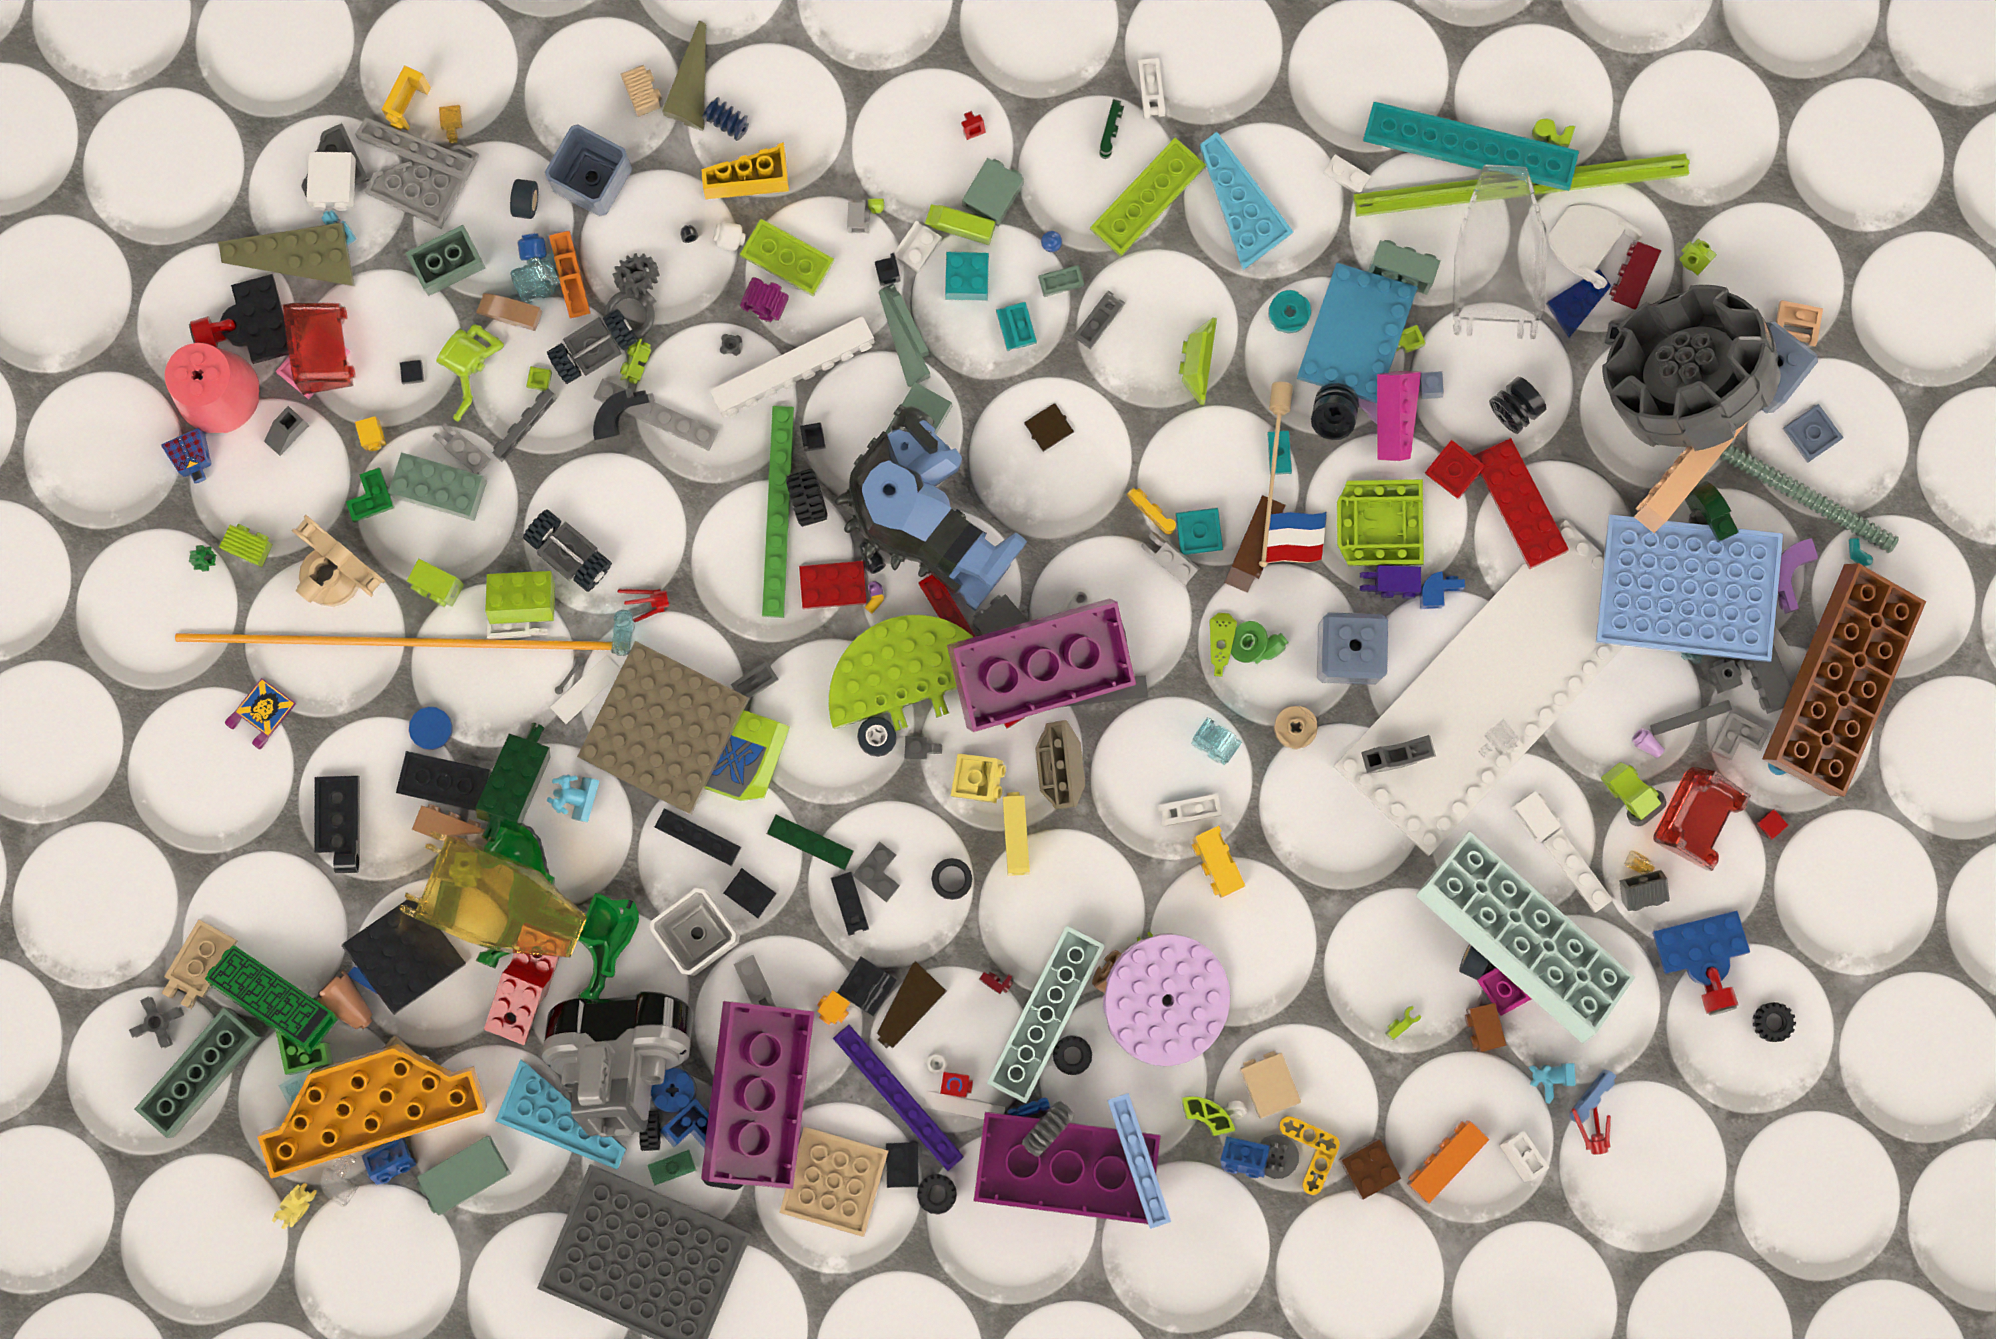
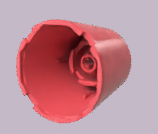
[165,343,260,434]

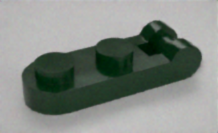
[1099,99,1124,159]

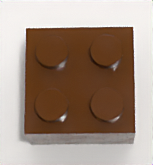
[1338,1138,1402,1200]

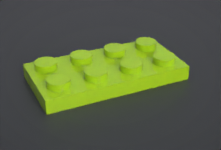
[740,219,834,297]

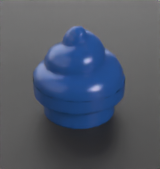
[1041,231,1062,252]

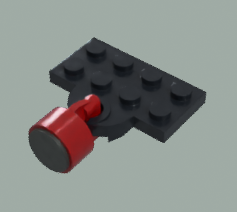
[189,274,294,364]

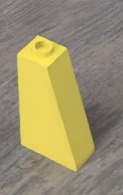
[1003,792,1030,876]

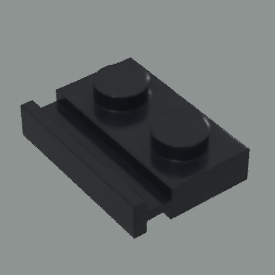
[723,868,777,919]
[886,1142,919,1188]

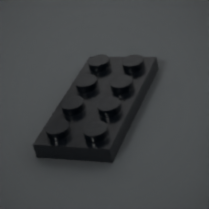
[396,751,491,811]

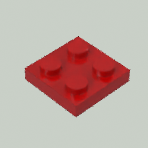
[1425,440,1485,500]

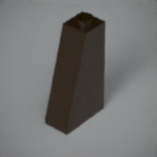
[877,961,947,1049]

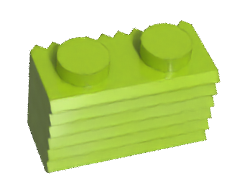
[219,524,273,567]

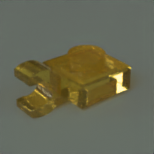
[439,105,463,143]

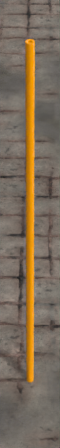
[175,633,627,651]

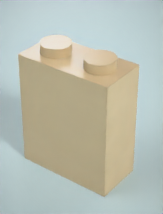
[1240,1050,1302,1119]

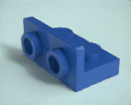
[1220,1136,1270,1179]
[362,1138,416,1185]

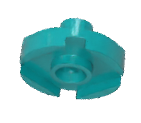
[1268,290,1311,333]

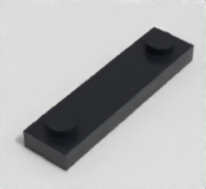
[654,808,742,867]

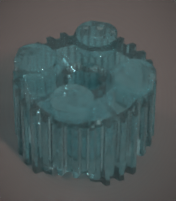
[510,257,560,304]
[1191,717,1242,766]

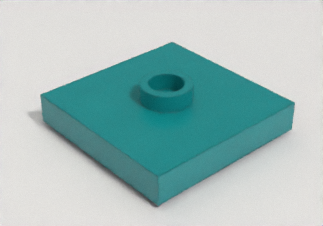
[1175,508,1223,555]

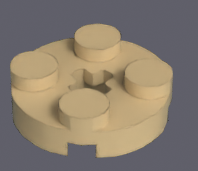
[1274,706,1317,750]

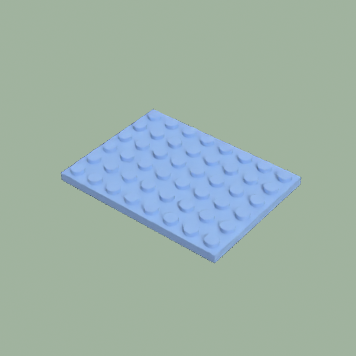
[1596,515,1783,662]

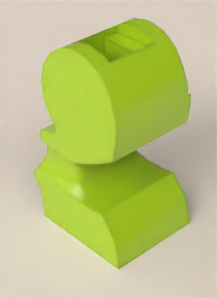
[1532,119,1576,148]

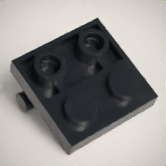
[837,956,897,1017]

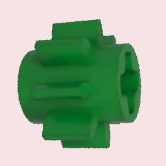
[189,545,217,572]

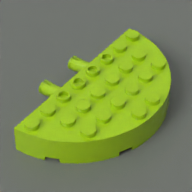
[829,615,973,731]

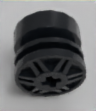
[1489,376,1547,434]
[1311,383,1359,440]

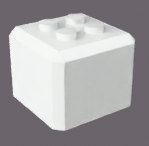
[650,888,740,976]

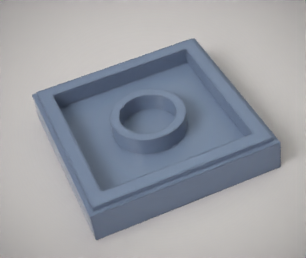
[1783,404,1843,463]

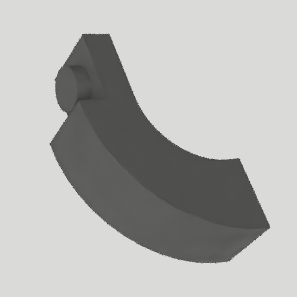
[1361,735,1436,773]

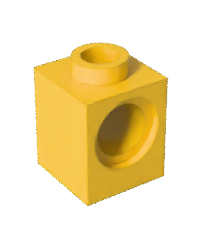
[355,416,386,451]

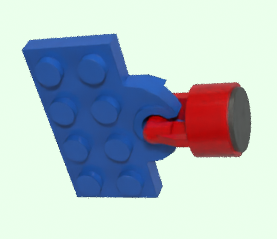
[1652,911,1750,1016]

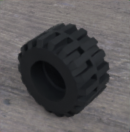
[786,468,828,527]

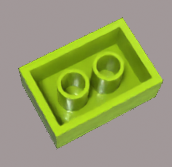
[485,571,555,624]

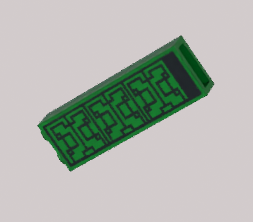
[205,945,338,1054]

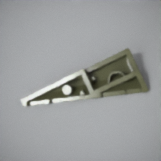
[662,21,706,131]

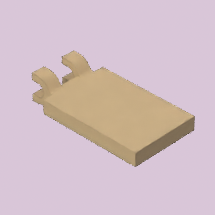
[162,920,238,1009]

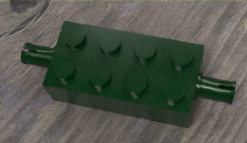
[476,723,551,842]

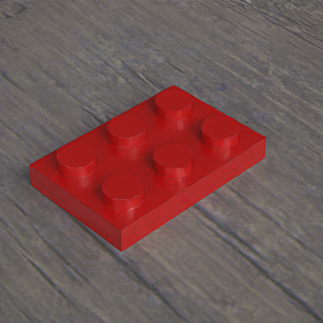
[799,561,867,610]

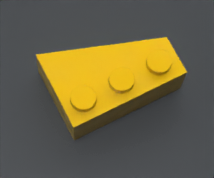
[1191,826,1245,898]

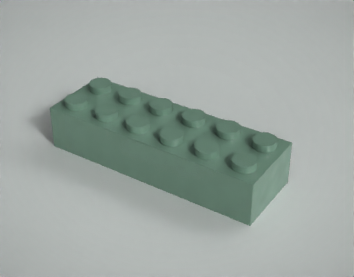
[134,1008,263,1138]

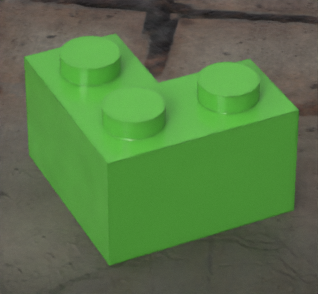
[276,1032,334,1075]

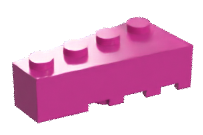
[1377,371,1421,461]

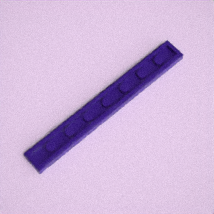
[833,1024,964,1171]

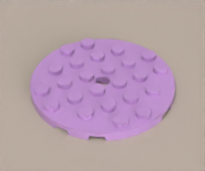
[1103,934,1230,1066]

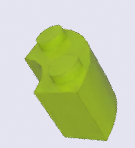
[1601,762,1661,820]
[1180,1096,1235,1136]

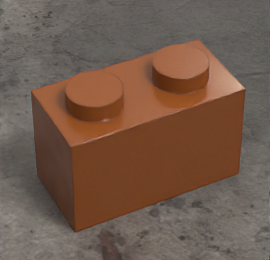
[1465,1003,1507,1052]

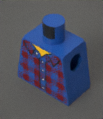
[161,428,212,483]

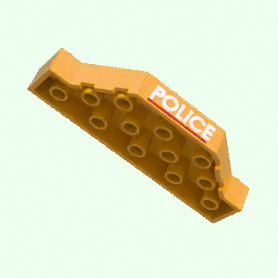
[257,1044,487,1179]

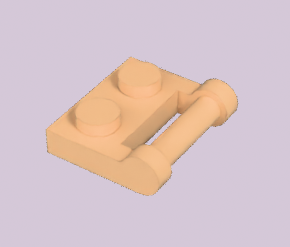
[1776,300,1823,346]

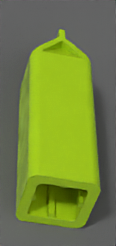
[925,204,995,245]

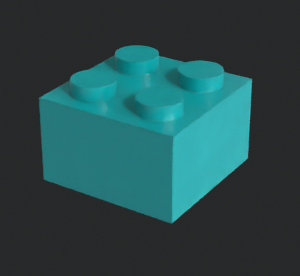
[945,252,989,301]

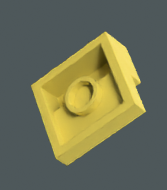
[950,754,1006,804]

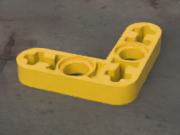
[1279,1116,1340,1195]

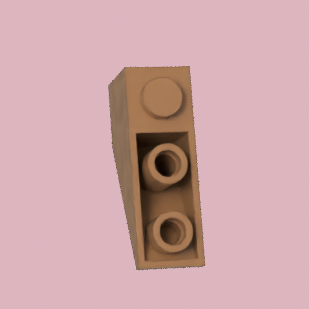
[412,804,485,839]

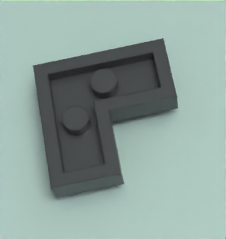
[853,841,900,903]

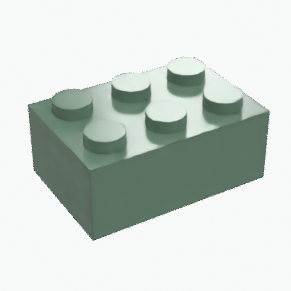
[406,225,485,296]
[1368,240,1441,295]

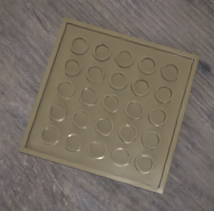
[577,641,749,814]

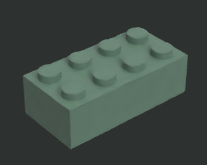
[388,452,487,521]

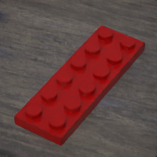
[1473,438,1569,570]

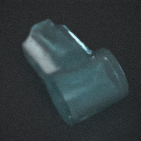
[611,610,635,656]

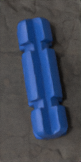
[1008,1098,1050,1117]

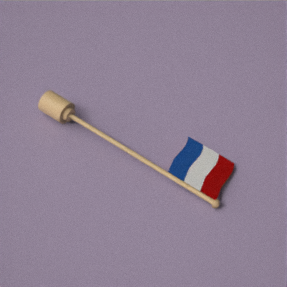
[1259,382,1327,567]

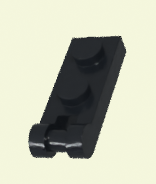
[831,872,869,936]

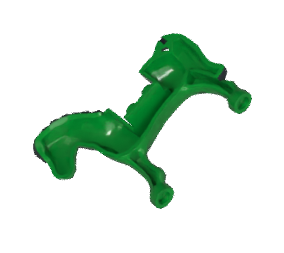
[475,823,639,1007]

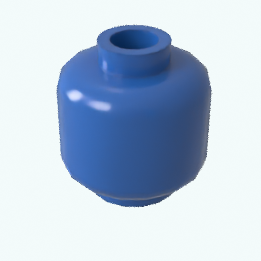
[517,233,547,265]

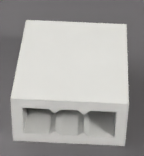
[306,152,356,211]

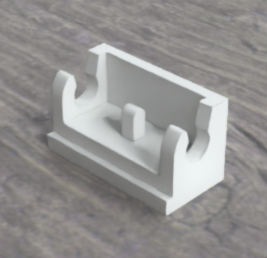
[1499,1131,1549,1182]

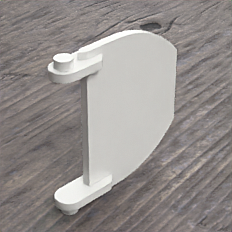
[1548,205,1642,289]

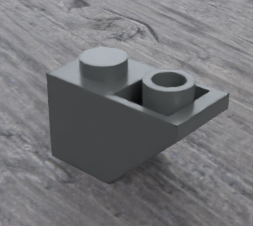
[264,406,309,456]

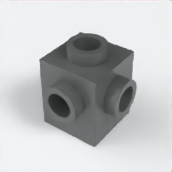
[1708,659,1743,694]

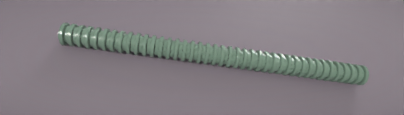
[1720,443,1899,553]

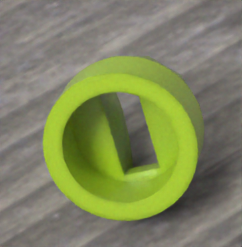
[867,199,884,214]

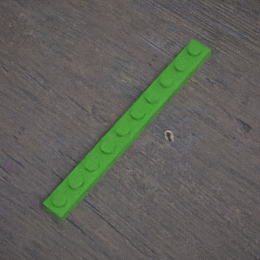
[762,406,794,618]

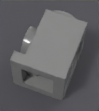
[847,200,870,233]

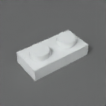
[1323,155,1371,194]

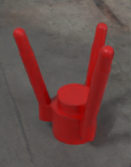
[617,589,669,622]
[1572,1106,1611,1155]

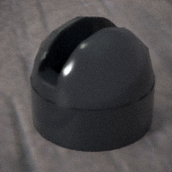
[680,225,699,243]

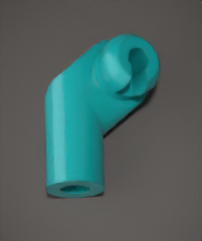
[1849,538,1873,566]

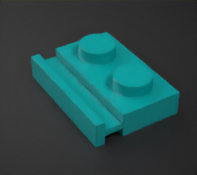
[996,302,1037,351]

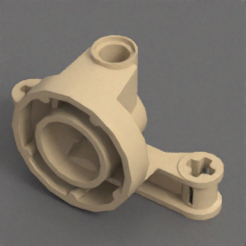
[291,514,385,607]

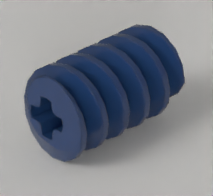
[702,97,749,141]

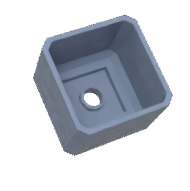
[545,124,632,216]
[1762,321,1818,413]
[1317,612,1388,685]

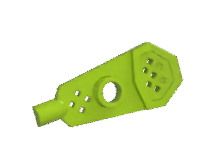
[1209,612,1237,677]

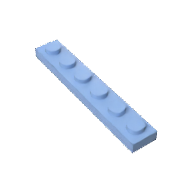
[1107,1093,1171,1229]

